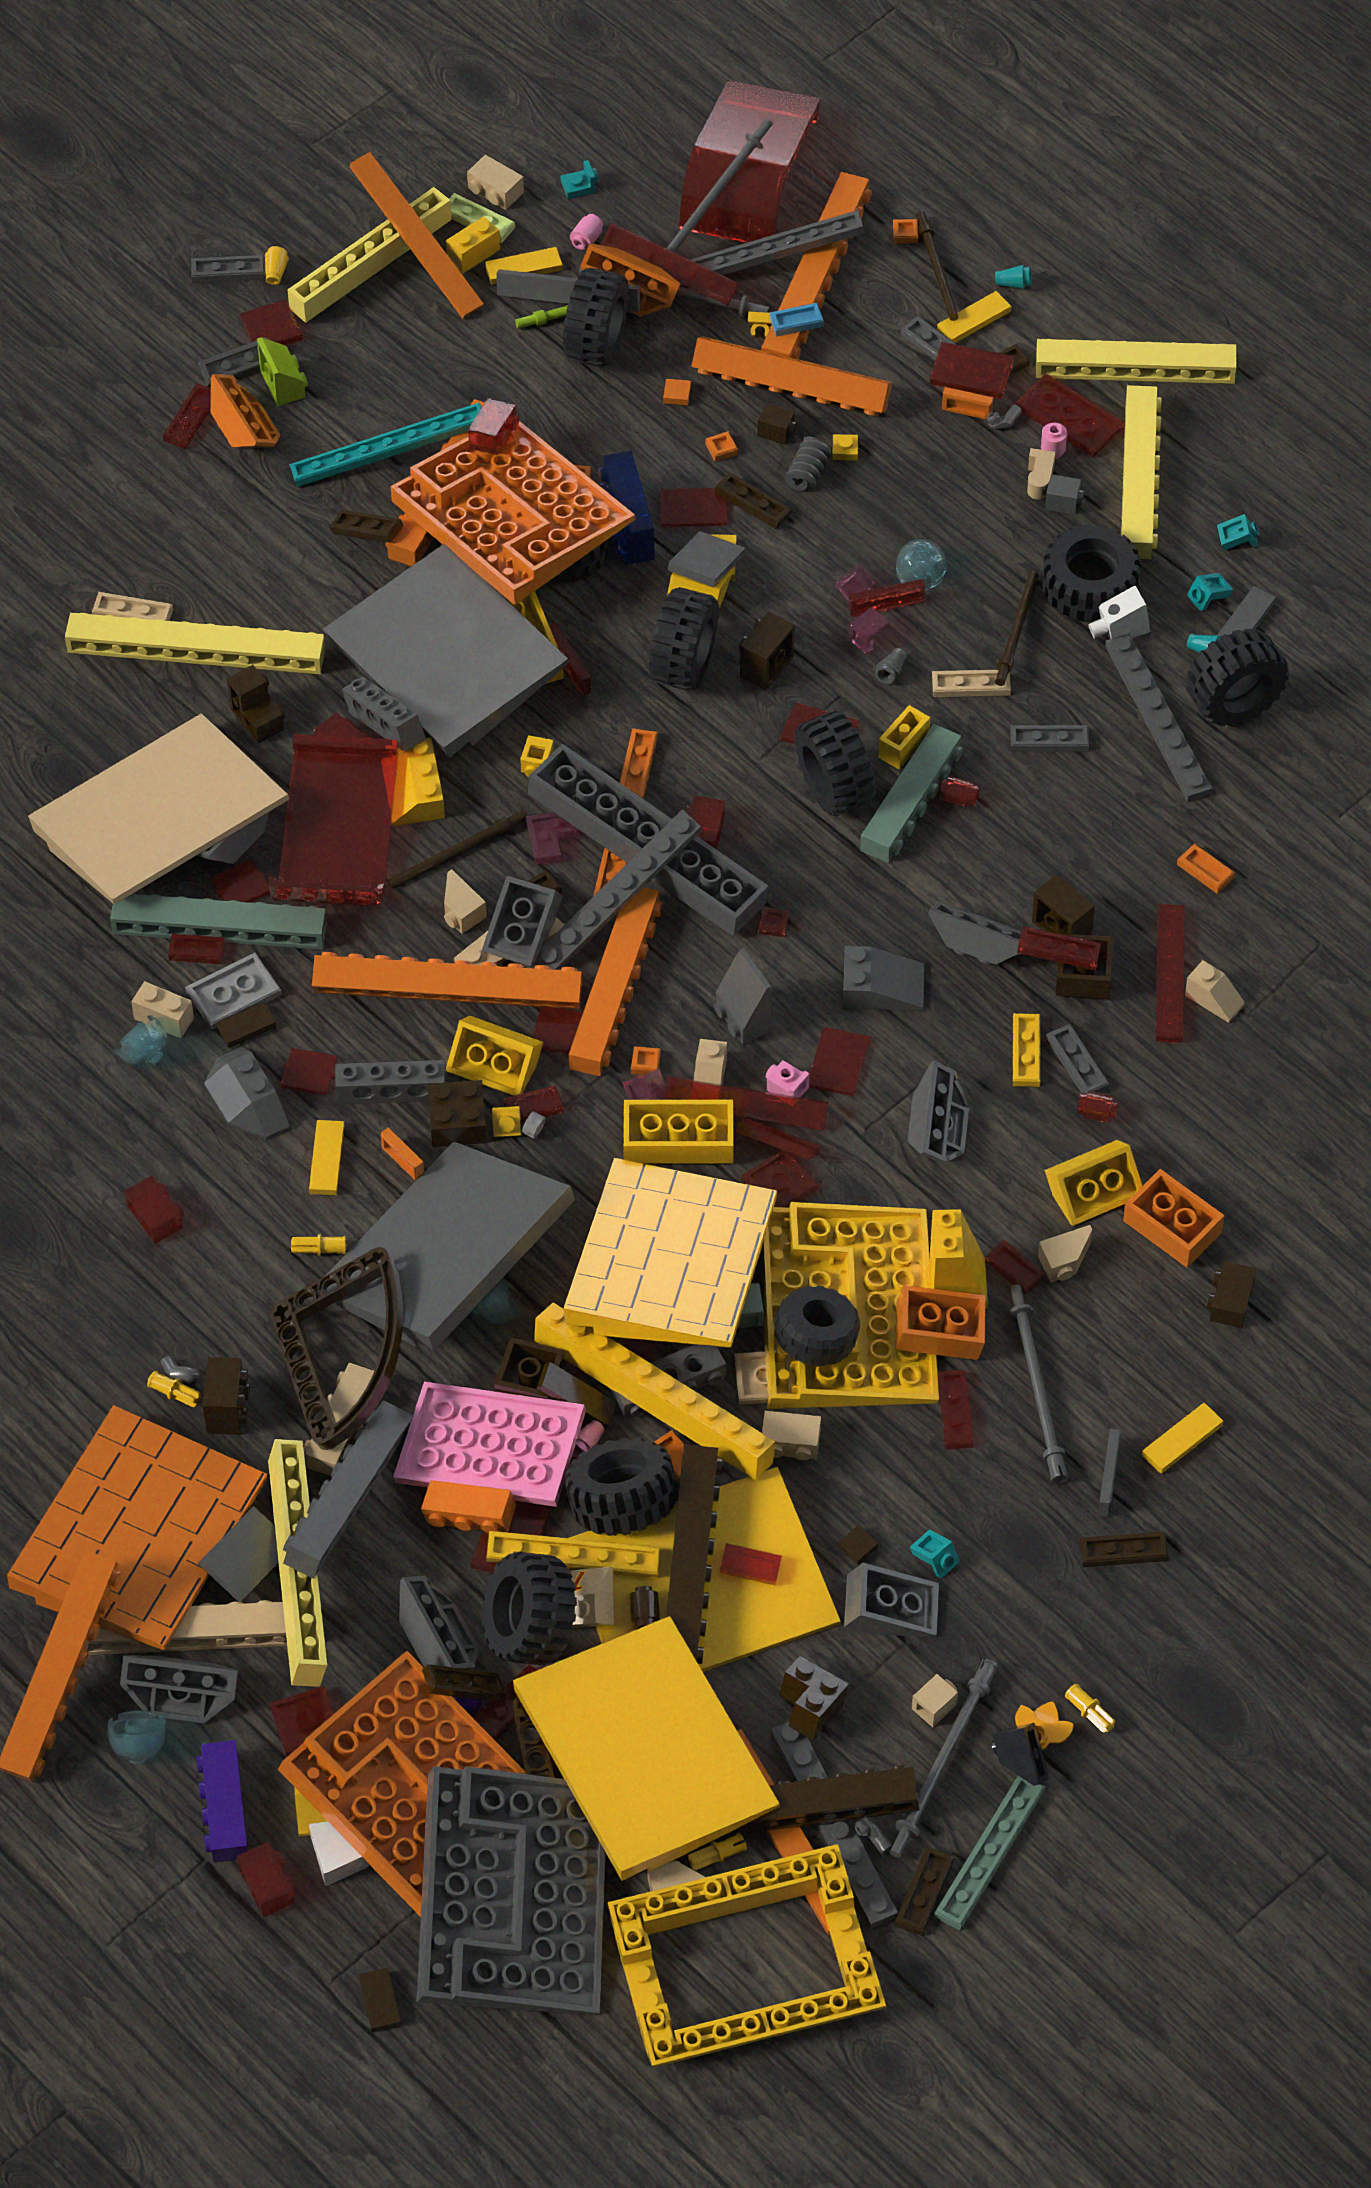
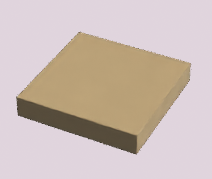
[734,1351,794,1405]

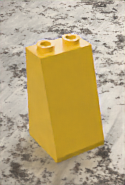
[930,1209,988,1308]

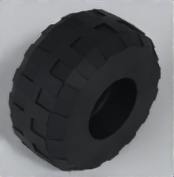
[775,1286,860,1367]

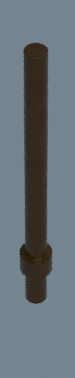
[916,211,959,321]
[995,571,1039,686]
[387,810,528,889]

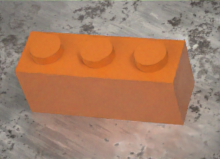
[421,1480,517,1533]

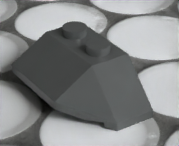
[196,812,269,864]
[928,901,1036,964]
[204,1047,290,1140]
[907,1061,969,1164]
[399,1575,479,1670]
[120,1655,239,1723]

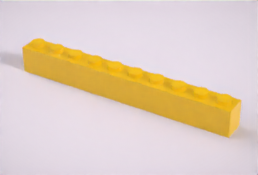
[534,1303,775,1480]

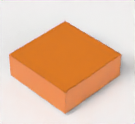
[893,219,918,244]
[663,379,691,405]
[705,431,738,462]
[631,1046,661,1076]

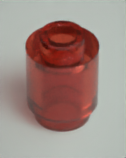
[940,776,980,807]
[1077,1091,1118,1123]

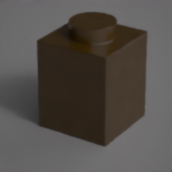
[758,403,797,445]

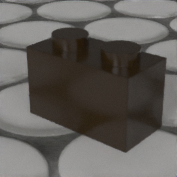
[1207,1261,1256,1328]

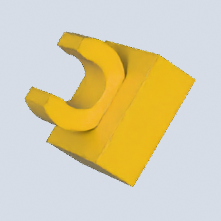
[748,312,772,338]

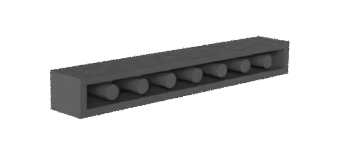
[283,1400,413,1579]

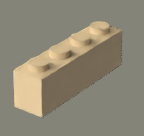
[303,1363,374,1476]

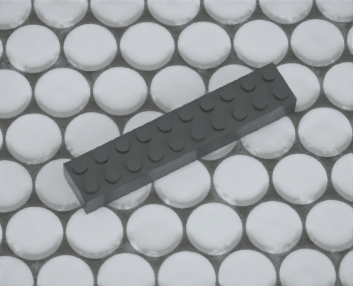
[528,744,769,937]

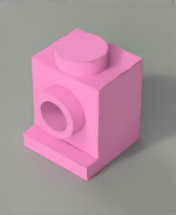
[766,1060,809,1106]

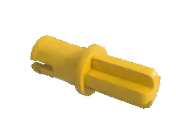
[291,1234,346,1256]
[147,1371,202,1407]
[1065,1684,1115,1733]
[688,1833,747,1870]

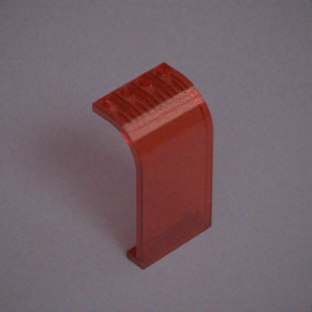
[679,80,820,243]
[269,734,399,907]

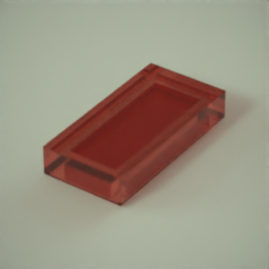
[168,933,225,964]
[504,1085,563,1123]
[985,1240,1045,1295]
[719,1543,782,1585]

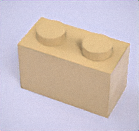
[467,155,524,210]
[131,981,194,1038]
[762,1411,821,1460]

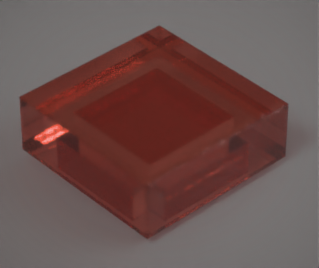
[759,907,790,938]

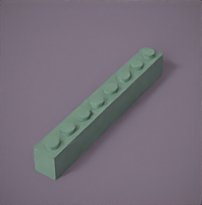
[110,894,327,950]

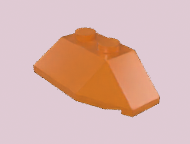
[580,243,680,316]
[211,374,280,448]

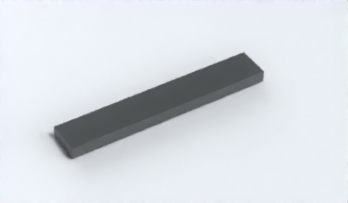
[496,269,640,312]

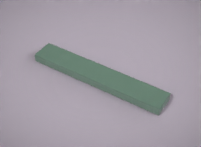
[934,1776,1045,1931]

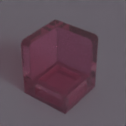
[835,563,874,604]
[849,607,888,654]
[622,1068,668,1100]

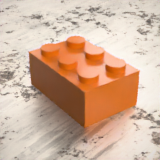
[1123,1169,1224,1268]
[895,1285,986,1360]

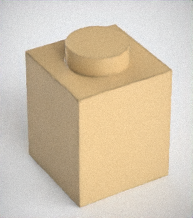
[912,1674,958,1727]

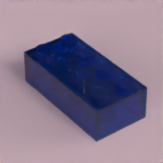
[598,450,655,565]

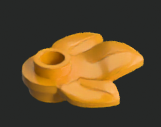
[1015,1702,1073,1750]

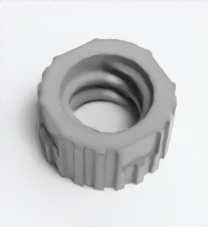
[522,1111,546,1138]

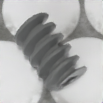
[785,436,831,491]

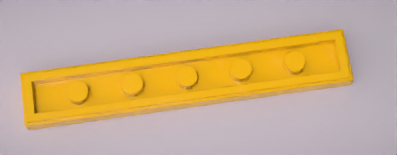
[486,1531,661,1578]

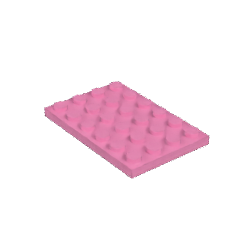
[393,1382,586,1507]

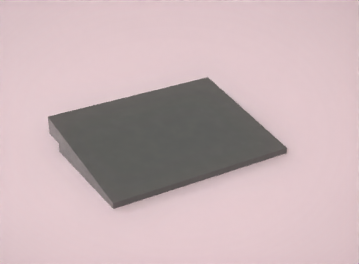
[323,544,570,758]
[325,1142,575,1351]
[417,1766,605,2015]

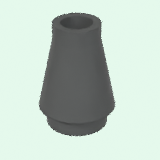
[875,648,907,684]

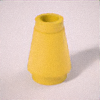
[265,246,289,285]

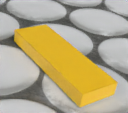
[485,247,562,285]
[937,291,1011,343]
[1013,1013,1040,1087]
[309,1120,345,1195]
[1142,1403,1223,1474]

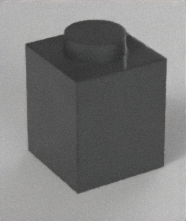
[1045,474,1084,515]

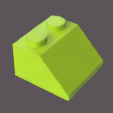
[257,337,308,406]

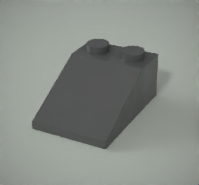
[482,876,563,967]
[843,946,924,1011]
[714,948,771,1045]
[844,1563,939,1637]

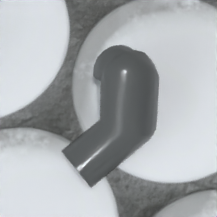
[987,405,1022,430]
[161,1356,200,1385]
[855,1817,893,1856]

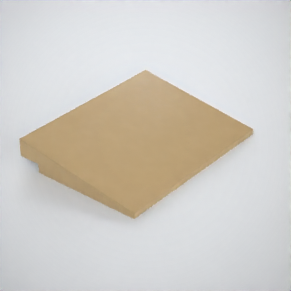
[28,713,289,904]

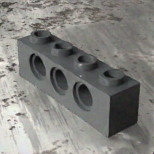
[342,677,426,752]
[335,1060,445,1104]
[611,1344,726,1419]

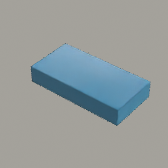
[769,303,824,337]

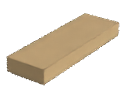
[92,592,173,621]
[932,670,1011,697]

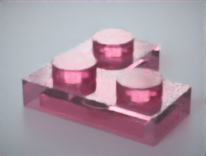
[526,812,582,864]

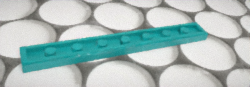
[289,402,488,487]

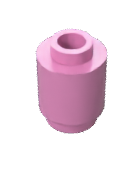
[570,214,603,250]
[1041,423,1067,459]

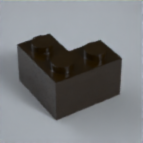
[227,665,285,744]
[779,1656,849,1740]

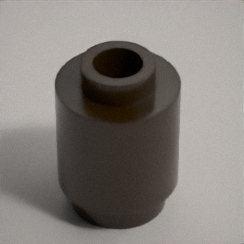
[629,1586,660,1630]

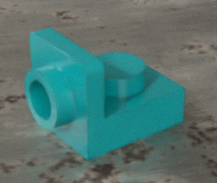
[561,160,598,199]
[1217,514,1259,550]
[1187,573,1233,611]
[910,1529,960,1578]

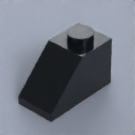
[992,1722,1049,1786]

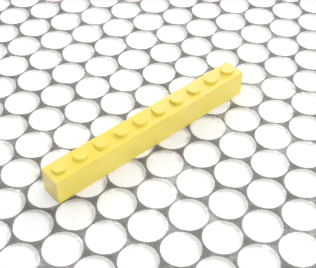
[65,613,325,674]
[268,1439,327,1687]

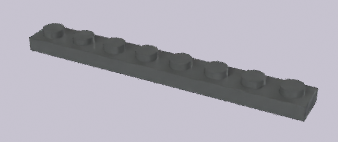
[670,210,865,287]
[1105,633,1212,802]
[535,809,702,970]
[771,1721,898,1929]

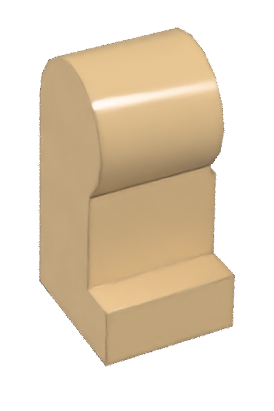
[1027,448,1056,499]

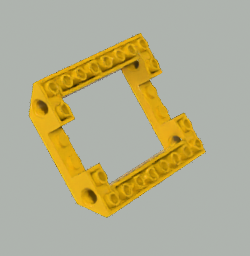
[608,1844,886,2068]

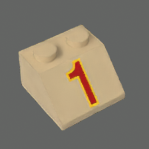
[570,1567,614,1628]

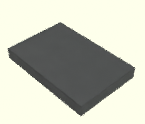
[668,531,745,587]
[198,1506,279,1602]

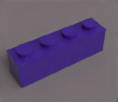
[196,1740,249,1863]

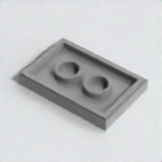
[185,953,282,1030]

